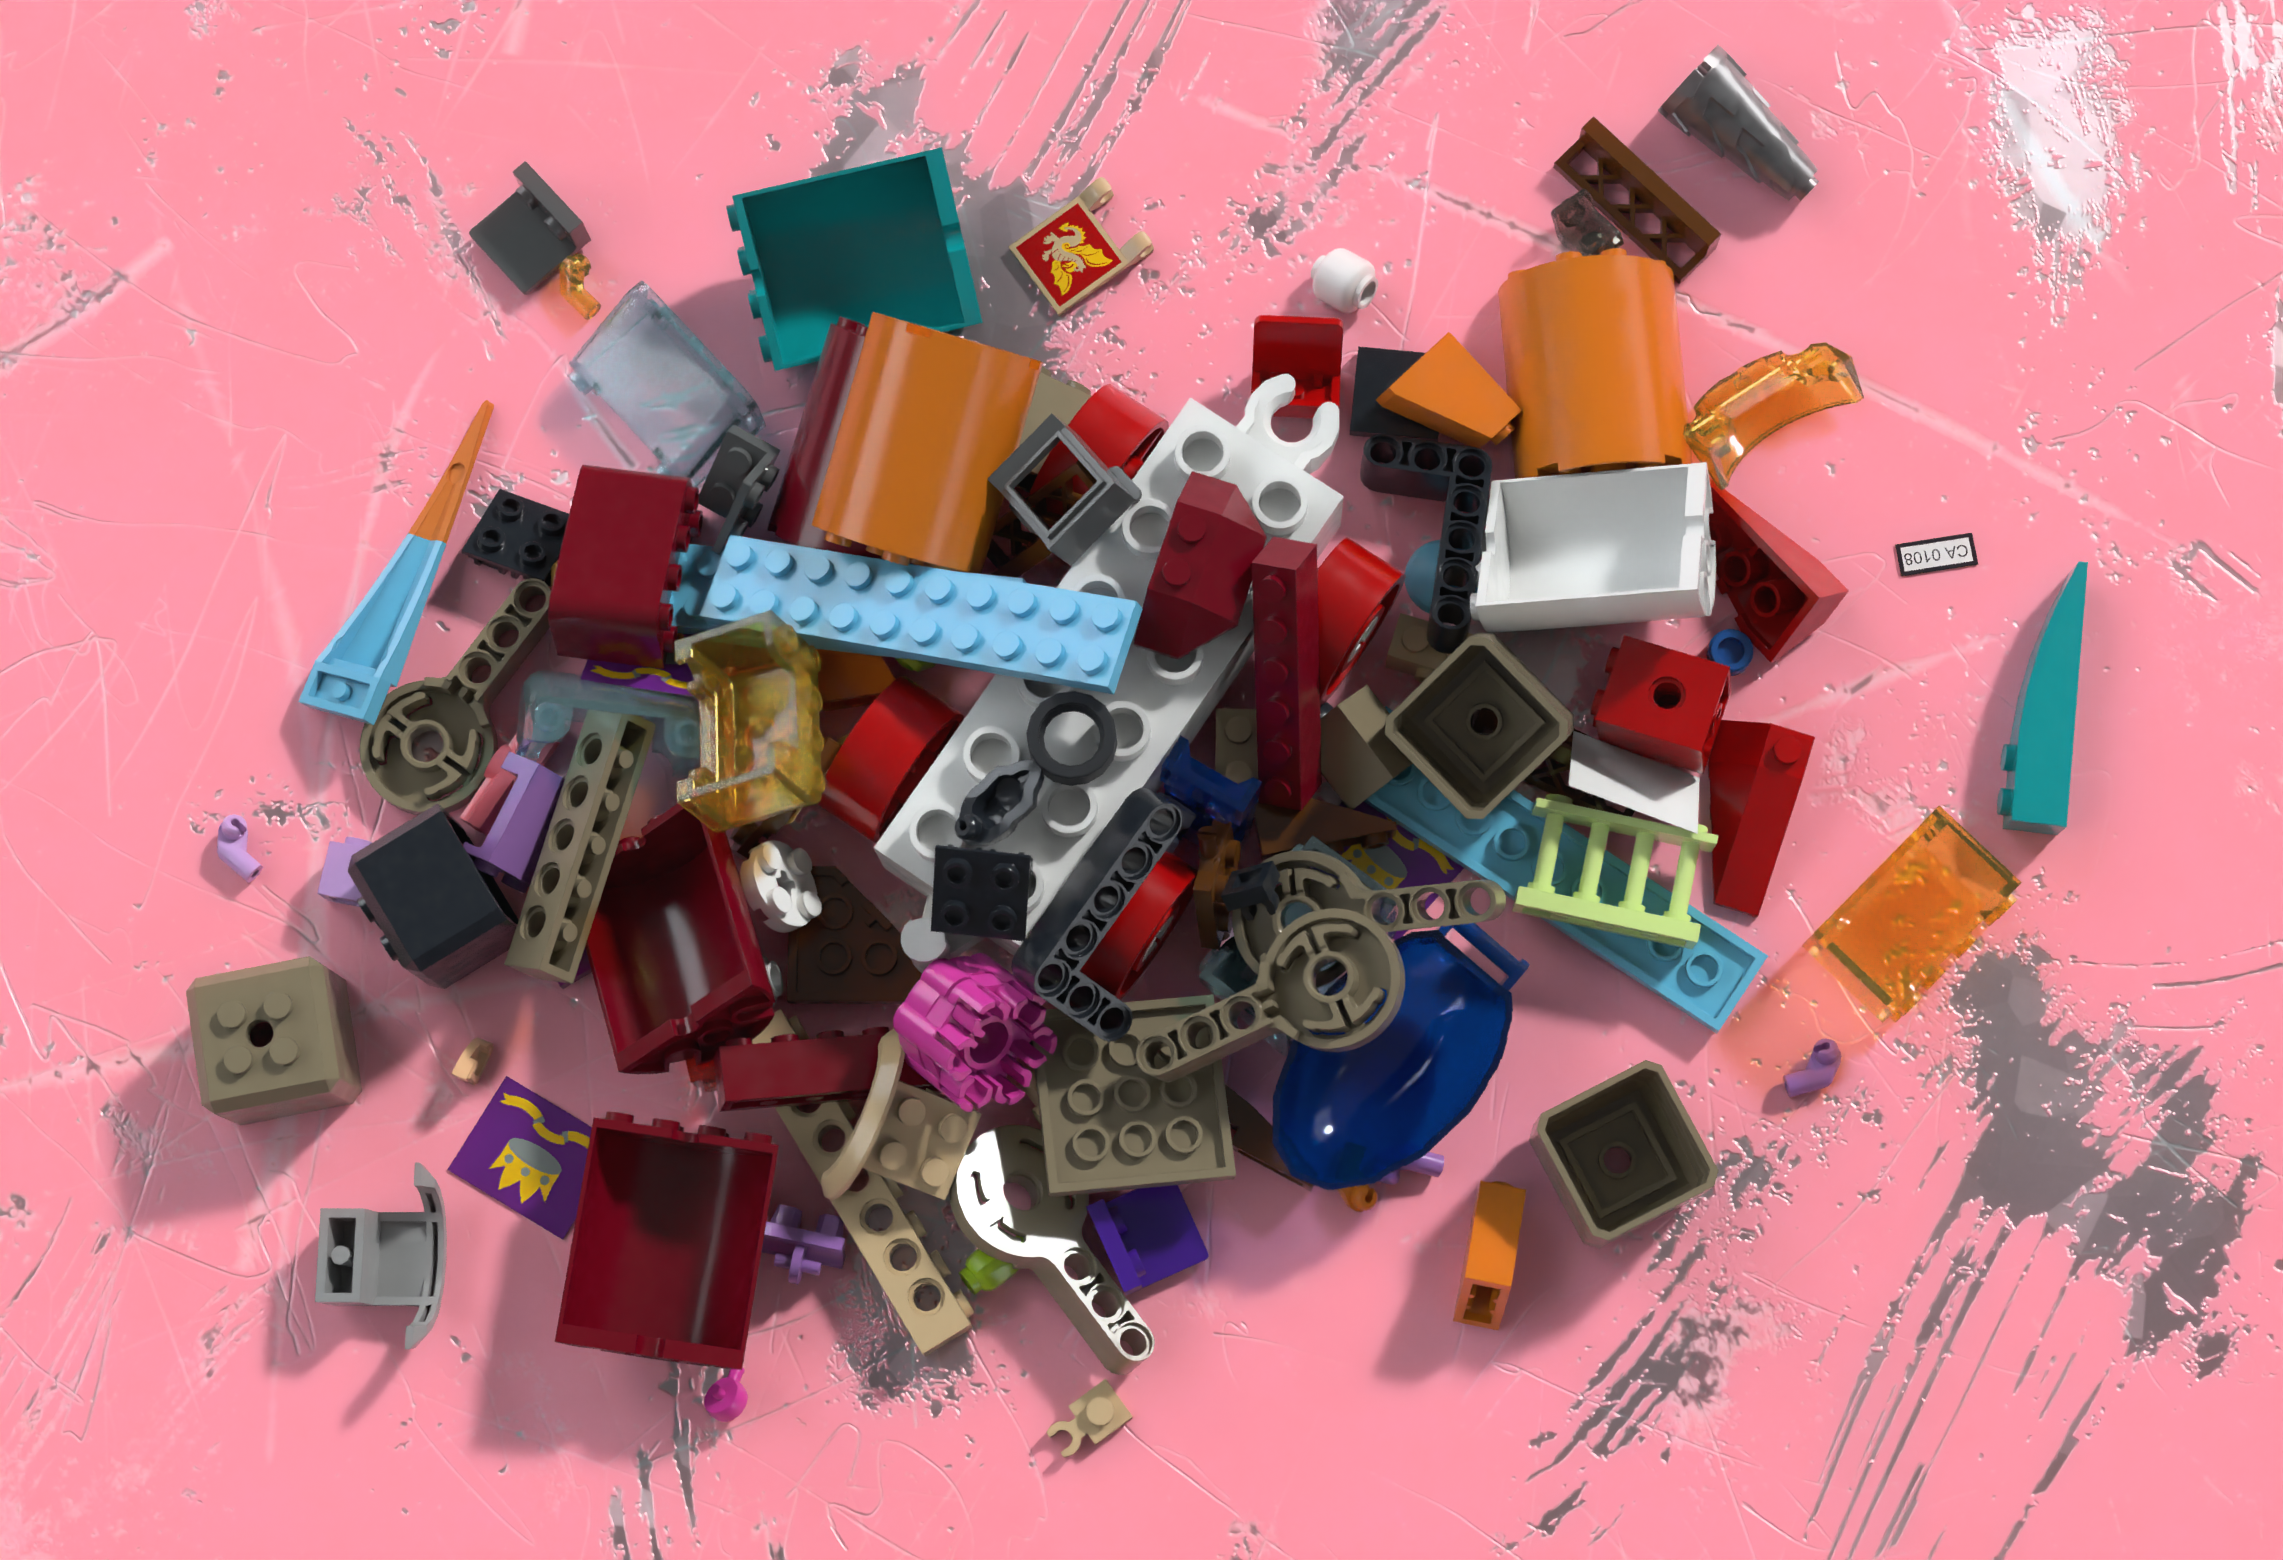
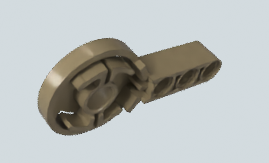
[360,578,551,815]
[1232,851,1506,988]
[1136,908,1405,1082]
[949,1125,1155,1375]

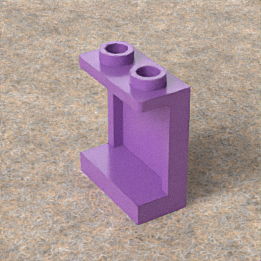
[463,751,565,894]

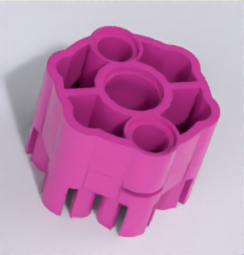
[893,953,1057,1112]

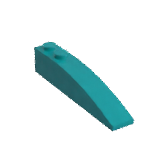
[1997,561,2088,835]

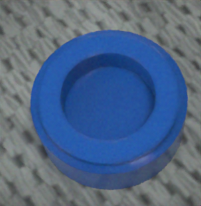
[1706,629,1754,676]

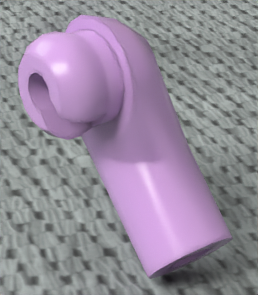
[217,814,263,883]

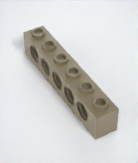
[504,706,656,984]

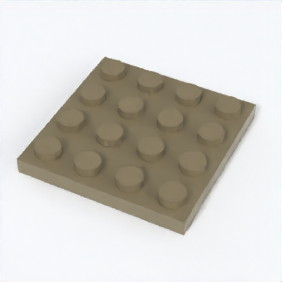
[1031,994,1236,1197]

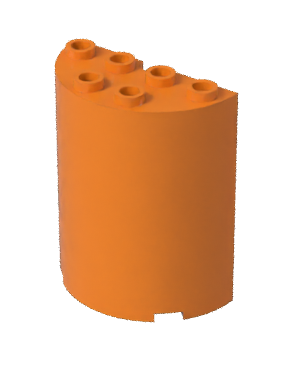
[1498,248,1693,479]
[812,312,1043,573]

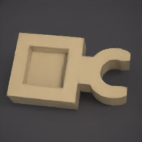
[1046,1379,1133,1458]

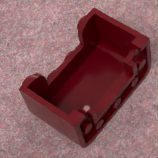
[548,465,703,669]

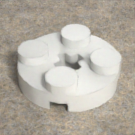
[740,840,822,933]

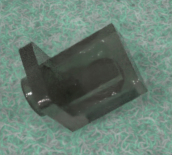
[1551,188,1624,256]

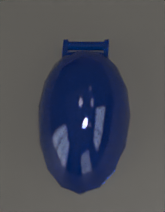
[1272,923,1530,1190]

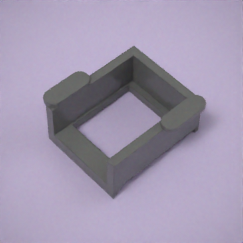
[987,413,1142,566]

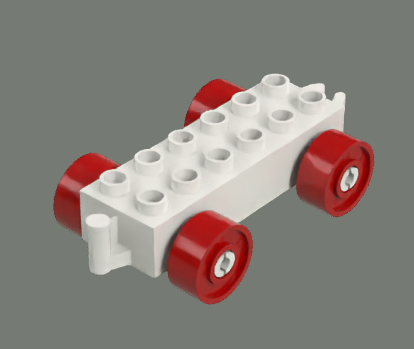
[818,374,1406,1000]

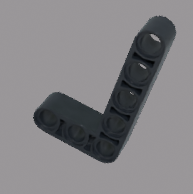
[1360,434,1492,654]
[1011,788,1183,1042]

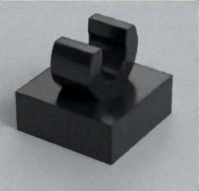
[1221,861,1280,921]

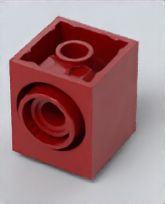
[1590,635,1731,774]

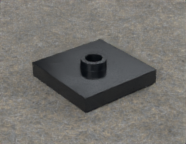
[1349,346,1439,442]

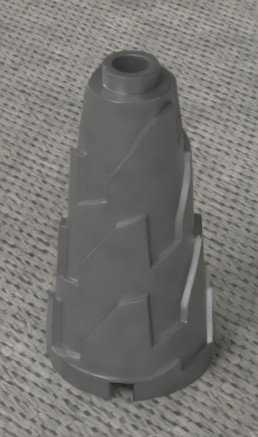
[1658,45,1819,201]

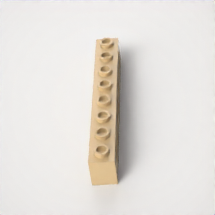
[753,1009,975,1356]

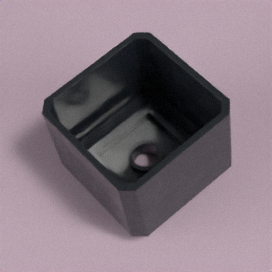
[348,803,519,989]

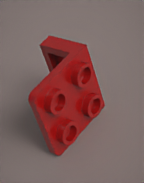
[1251,315,1344,419]

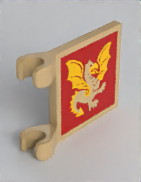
[1008,177,1154,317]

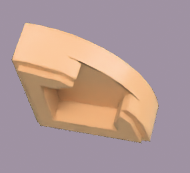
[451,1037,494,1085]

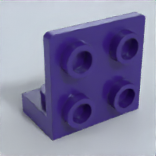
[1086,1185,1209,1296]

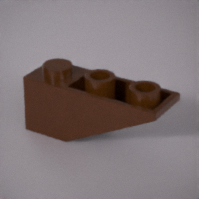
[1252,798,1397,862]

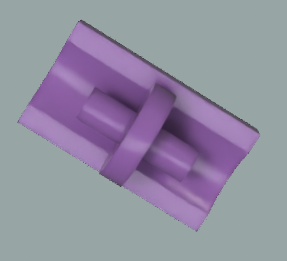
[762,1204,846,1285]

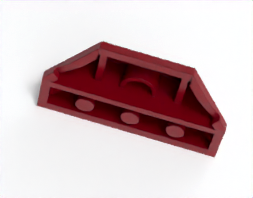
[1133,471,1267,660]

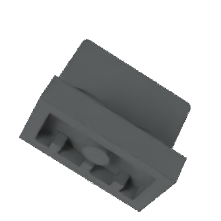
[469,161,591,295]
[698,424,781,555]

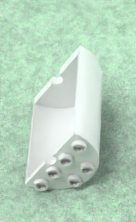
[1470,462,1716,633]

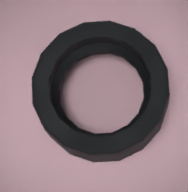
[1026,691,1118,786]

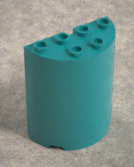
[726,147,983,371]

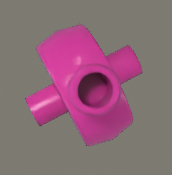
[704,1368,748,1422]

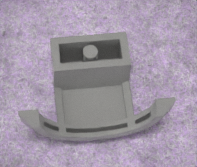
[315,1162,447,1350]

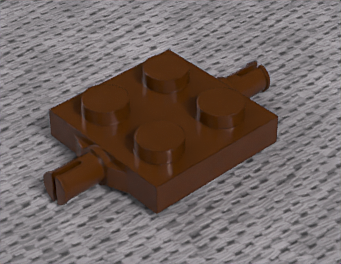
[1193,819,1241,950]

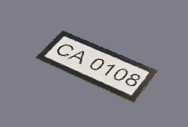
[1895,533,1979,577]

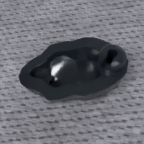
[954,759,1045,846]

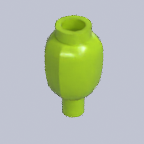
[958,1235,1024,1295]

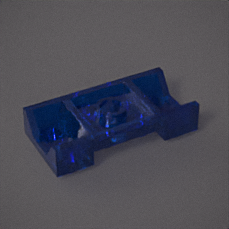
[1160,735,1262,851]

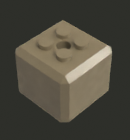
[1385,632,1574,819]
[186,956,362,1125]
[1529,1060,1719,1249]

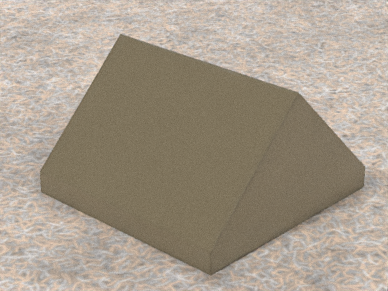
[1321,685,1413,810]

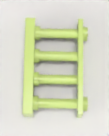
[1512,794,1718,949]

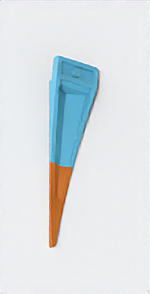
[298,400,494,725]

